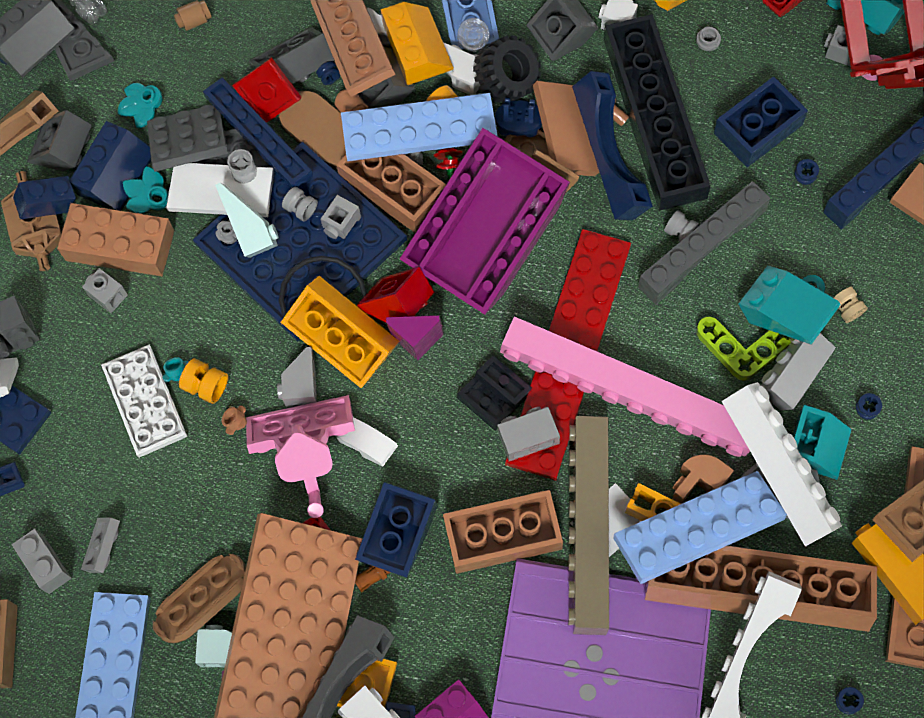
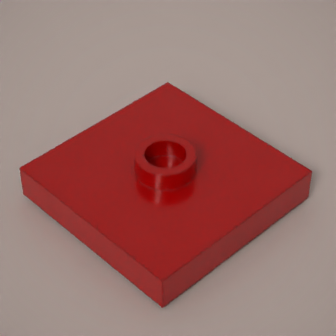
[232,57,302,123]

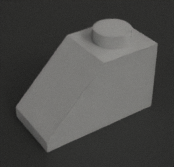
[277,347,317,407]

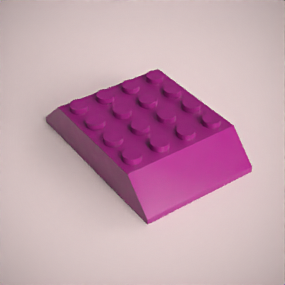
[400,128,570,315]

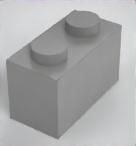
[498,407,560,461]
[11,529,72,594]

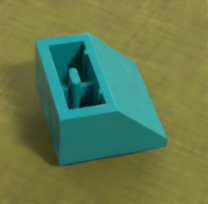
[792,405,852,480]

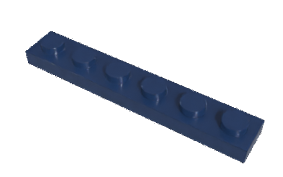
[203,77,313,188]

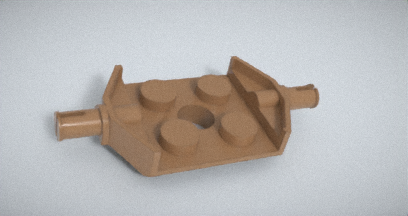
[1,171,61,271]

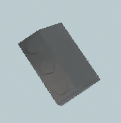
[0,0,76,78]
[248,27,334,84]

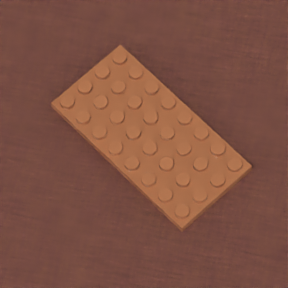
[214,513,362,718]

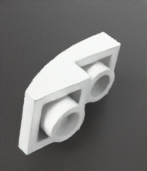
[336,417,398,466]

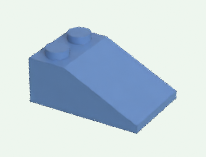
[441,0,499,49]

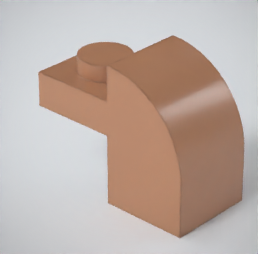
[673,455,734,504]

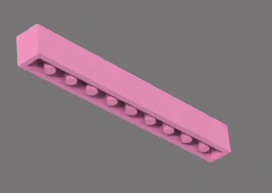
[500,317,750,457]

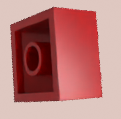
[357,267,434,322]

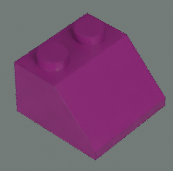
[415,679,489,718]

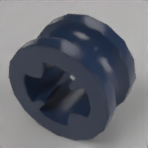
[316,61,341,85]
[794,159,819,185]
[856,393,882,420]
[835,687,864,715]

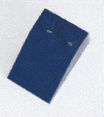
[355,482,438,578]

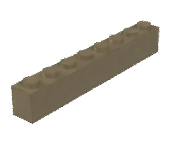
[568,416,609,635]

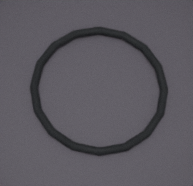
[279,255,367,318]

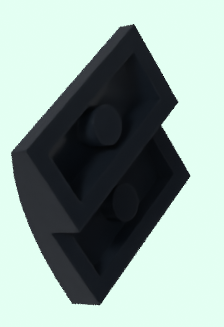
[456,356,532,431]

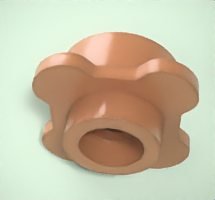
[222,406,247,435]

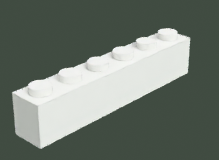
[722,382,842,546]

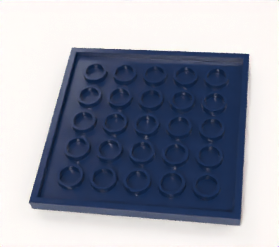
[193,142,407,342]

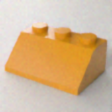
[381,2,453,85]

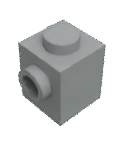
[82,268,128,313]

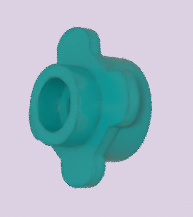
[162,357,189,382]

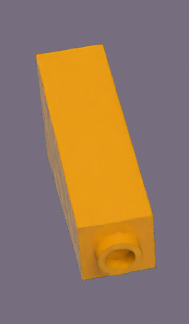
[852,523,924,625]

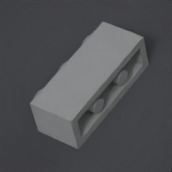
[761,333,836,410]

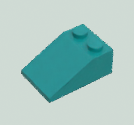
[738,265,841,345]

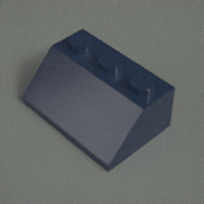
[70,121,151,211]

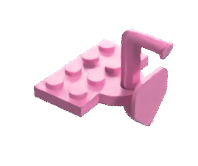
[246,395,355,518]

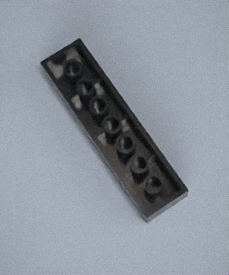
[604,14,711,211]

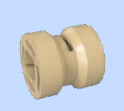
[834,287,868,323]

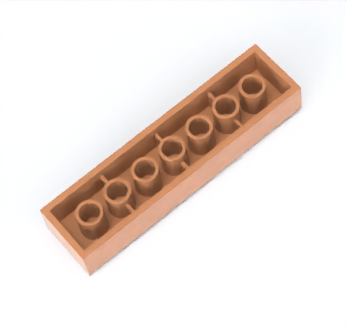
[645,546,877,632]

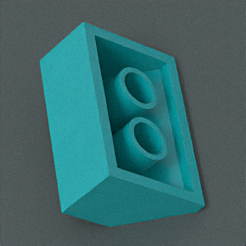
[826,0,904,35]

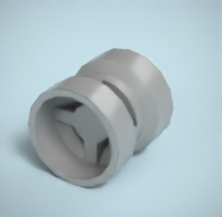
[227,149,257,183]
[282,187,318,221]
[664,210,700,242]

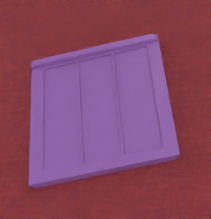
[491,559,711,718]

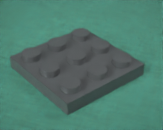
[147,105,228,171]

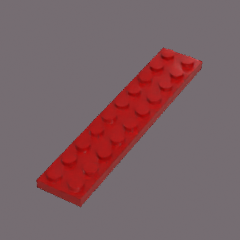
[505,229,631,481]

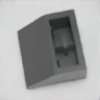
[0,296,40,359]

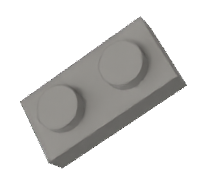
[81,518,120,573]

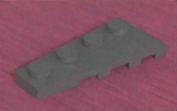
[51,0,114,81]

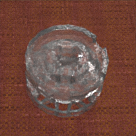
[70,0,108,25]

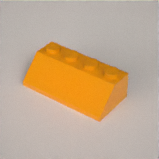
[281,276,400,388]

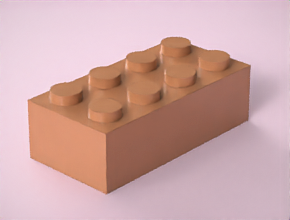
[337,154,446,234]
[57,203,175,276]
[443,490,563,574]

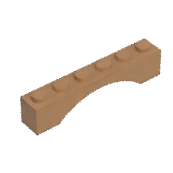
[0,90,58,156]

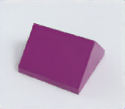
[386,316,443,360]

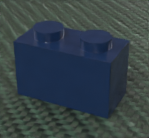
[13,176,76,219]

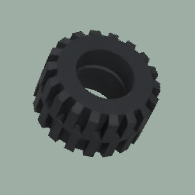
[473,35,541,103]

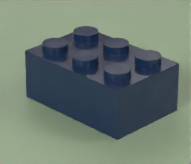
[714,76,808,168]

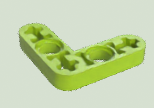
[696,317,791,381]

